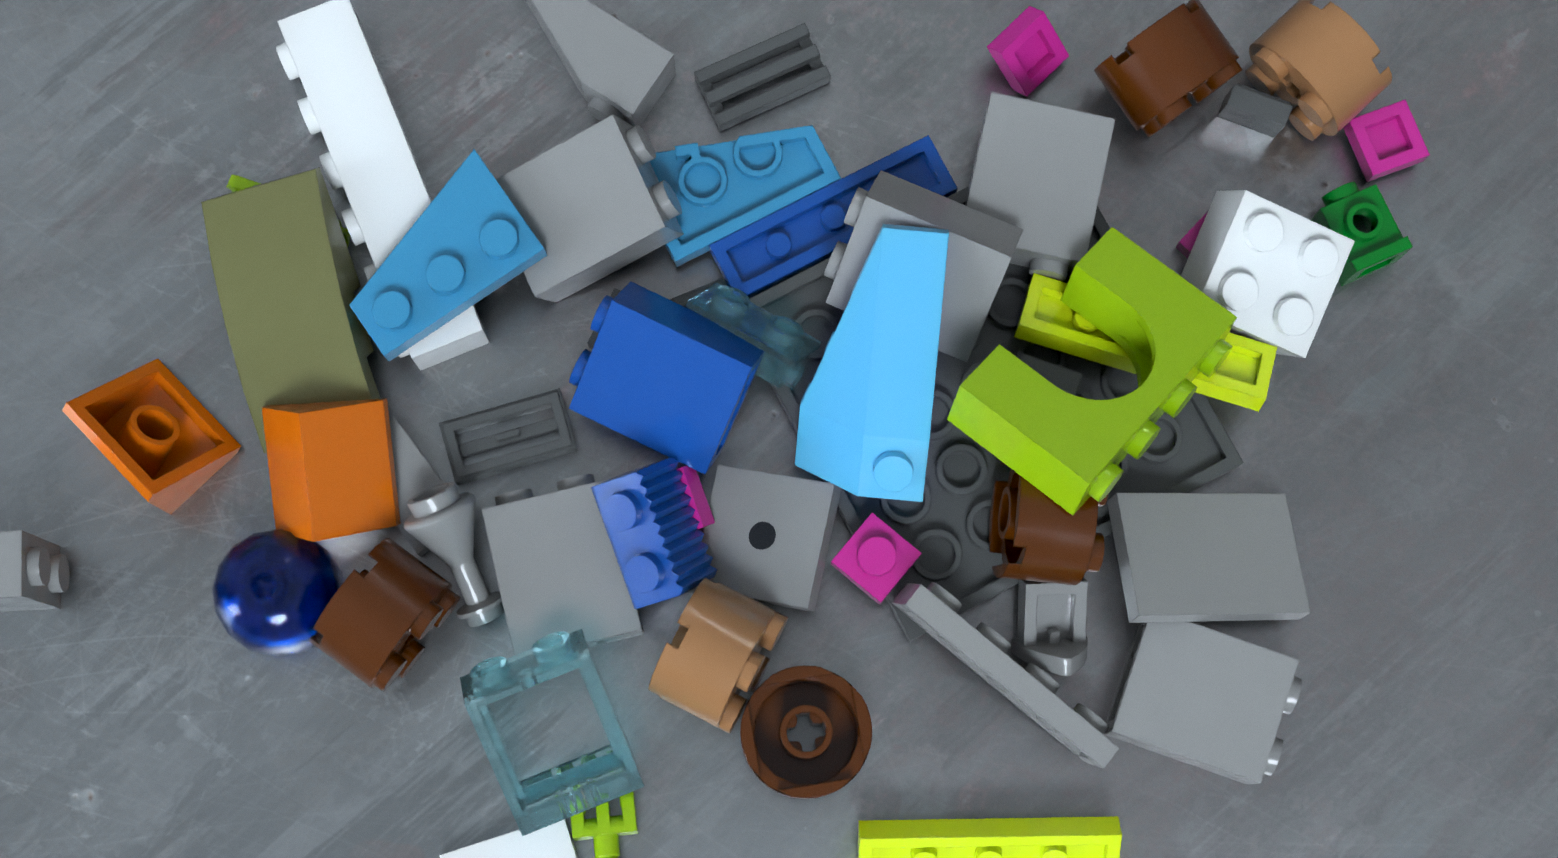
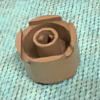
[1245,0,1392,141]
[648,578,788,734]

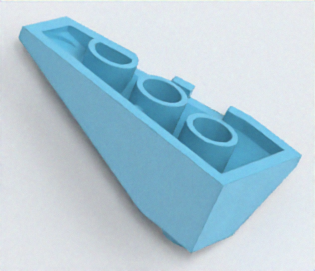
[795,224,949,502]

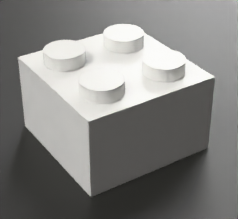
[1181,190,1355,358]

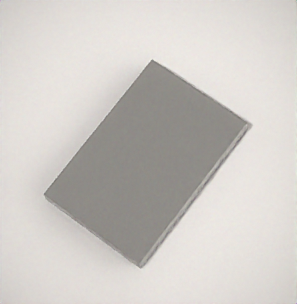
[1107,493,1311,623]

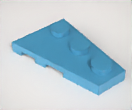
[650,125,841,267]
[349,149,547,362]

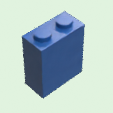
[569,281,767,474]

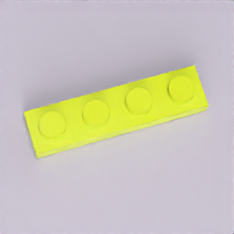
[1014,273,1277,412]
[858,816,1122,858]

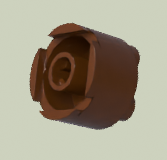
[1094,0,1243,138]
[989,461,1109,585]
[309,538,461,692]
[740,665,872,799]

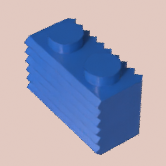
[591,457,718,609]

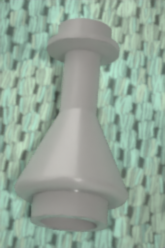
[403,481,504,627]

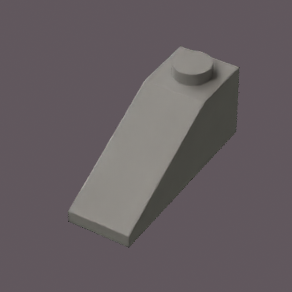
[525,0,676,127]

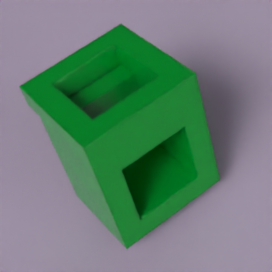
[1311,181,1413,286]

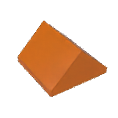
[62,358,241,514]
[262,398,401,542]

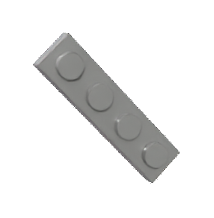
[891,581,1119,769]

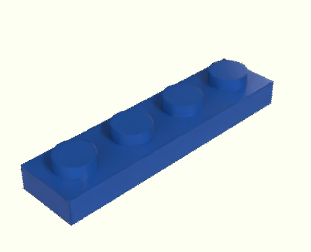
[709,135,958,304]

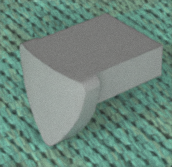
[1011,577,1088,676]

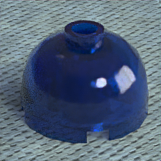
[212,529,344,658]

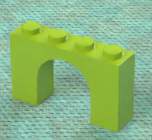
[947,227,1237,515]

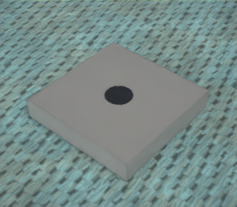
[693,465,842,612]

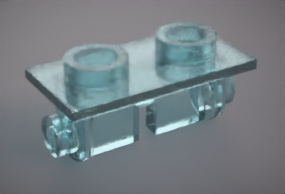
[686,282,822,389]

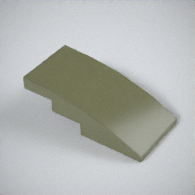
[201,167,381,454]

